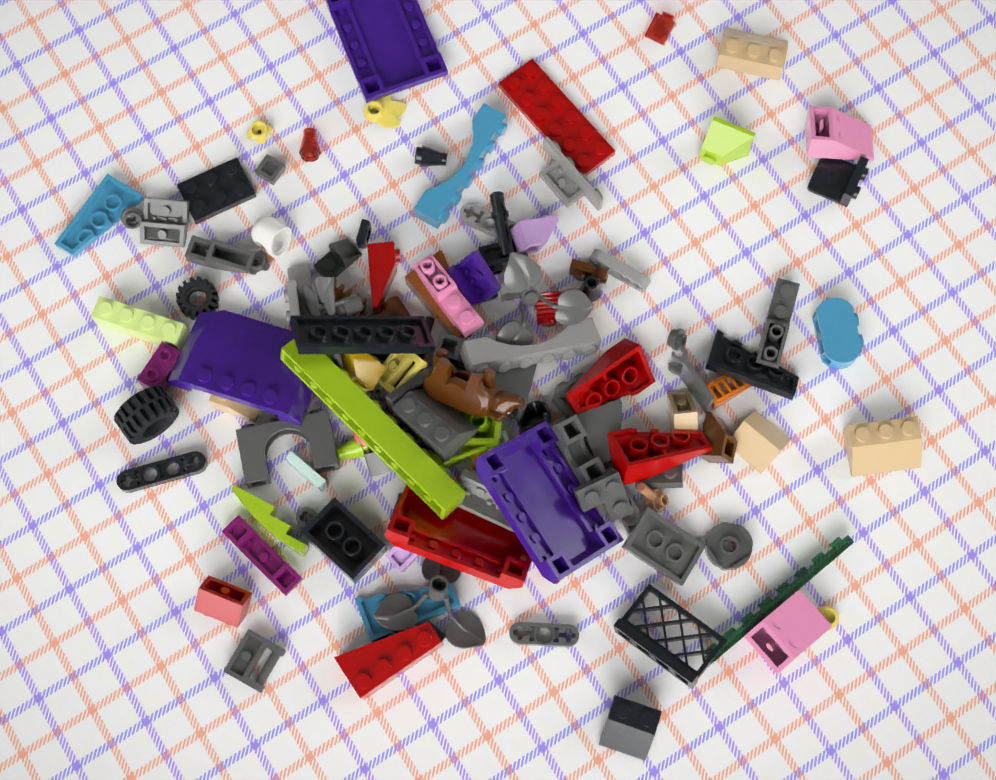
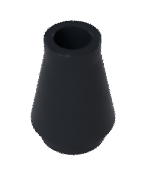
[414,145,447,167]
[580,276,602,302]

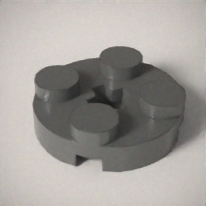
[704,522,753,571]

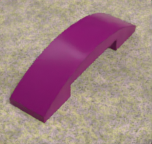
[222,515,303,596]

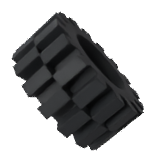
[176,276,220,320]

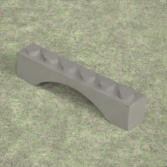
[460,317,602,374]

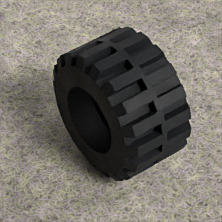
[114,386,179,445]

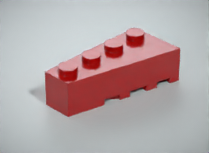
[334,622,445,700]

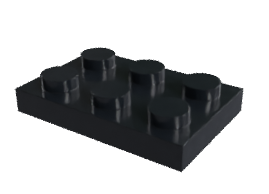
[177,157,256,224]

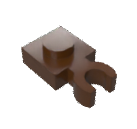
[569,259,609,284]

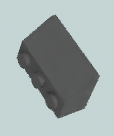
[392,388,478,463]

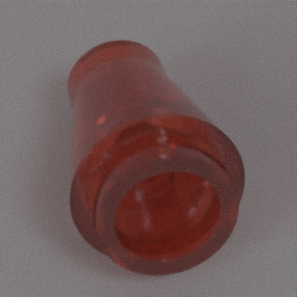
[299,128,321,162]

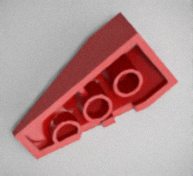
[565,338,656,414]
[607,428,712,485]

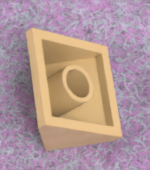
[733,410,791,474]

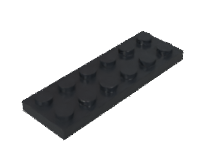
[289,315,436,355]

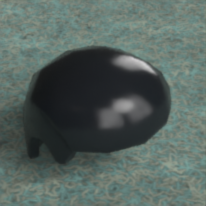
[516,400,552,433]

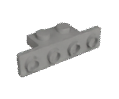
[539,137,603,211]
[284,265,312,324]
[458,469,514,532]

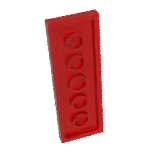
[498,59,616,176]

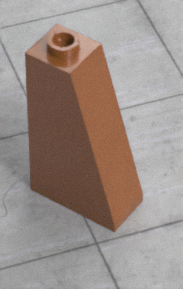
[405,250,473,339]

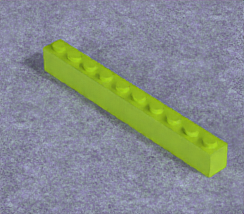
[281,339,466,520]

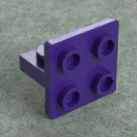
[446,250,502,307]

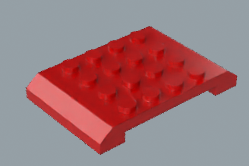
[384,484,532,589]

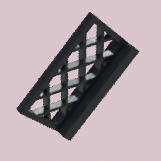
[613,584,727,689]

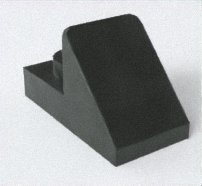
[313,238,362,279]

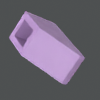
[510,215,559,254]

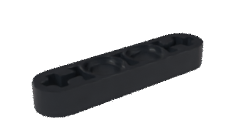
[116,451,208,493]

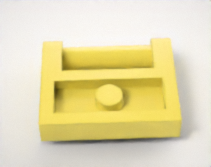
[378,354,428,393]

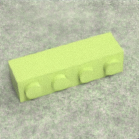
[91,296,189,352]

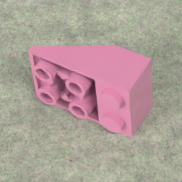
[805,106,874,161]
[744,589,832,674]

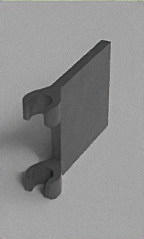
[668,346,715,413]

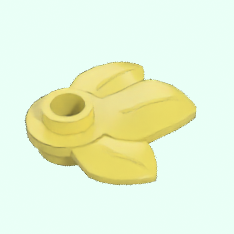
[363,95,407,129]

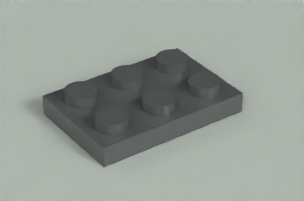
[622,507,706,586]

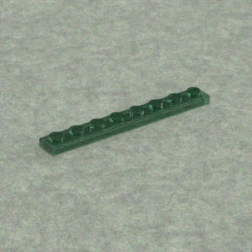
[705,535,854,667]

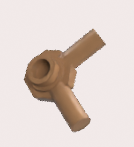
[637,483,669,513]

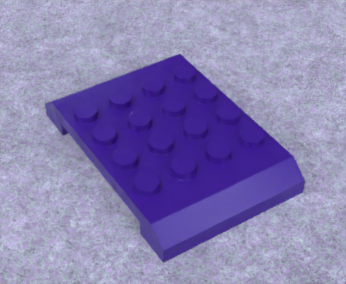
[325,0,448,103]
[475,421,624,584]

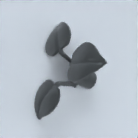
[495,252,594,346]
[301,276,363,369]
[374,558,486,649]

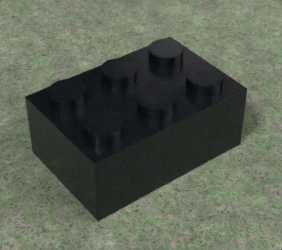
[301,497,388,585]

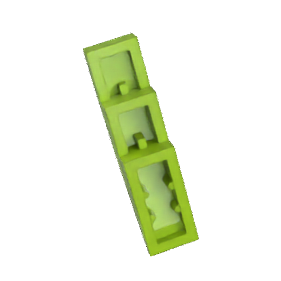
[232,485,309,557]

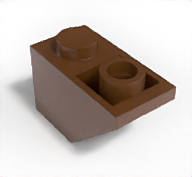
[699,411,738,464]

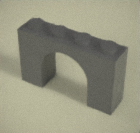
[236,409,340,488]

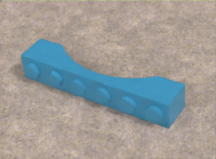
[414,103,508,229]

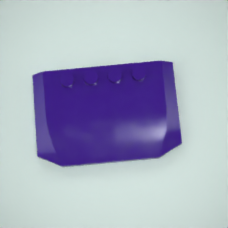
[168,310,314,426]

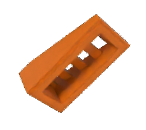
[706,375,752,410]

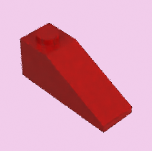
[367,241,401,312]

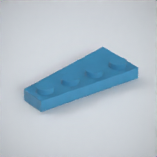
[54,173,145,258]
[354,583,461,643]

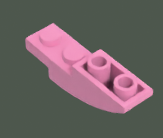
[413,253,484,338]

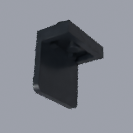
[807,156,869,207]

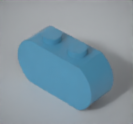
[812,298,864,369]

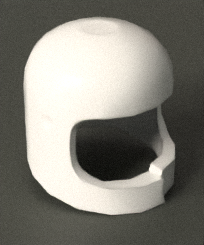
[251,216,292,259]

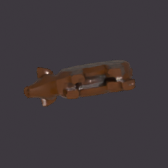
[423,348,525,422]

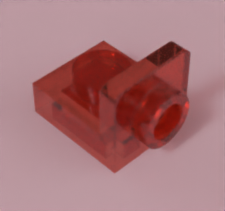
[644,11,677,46]

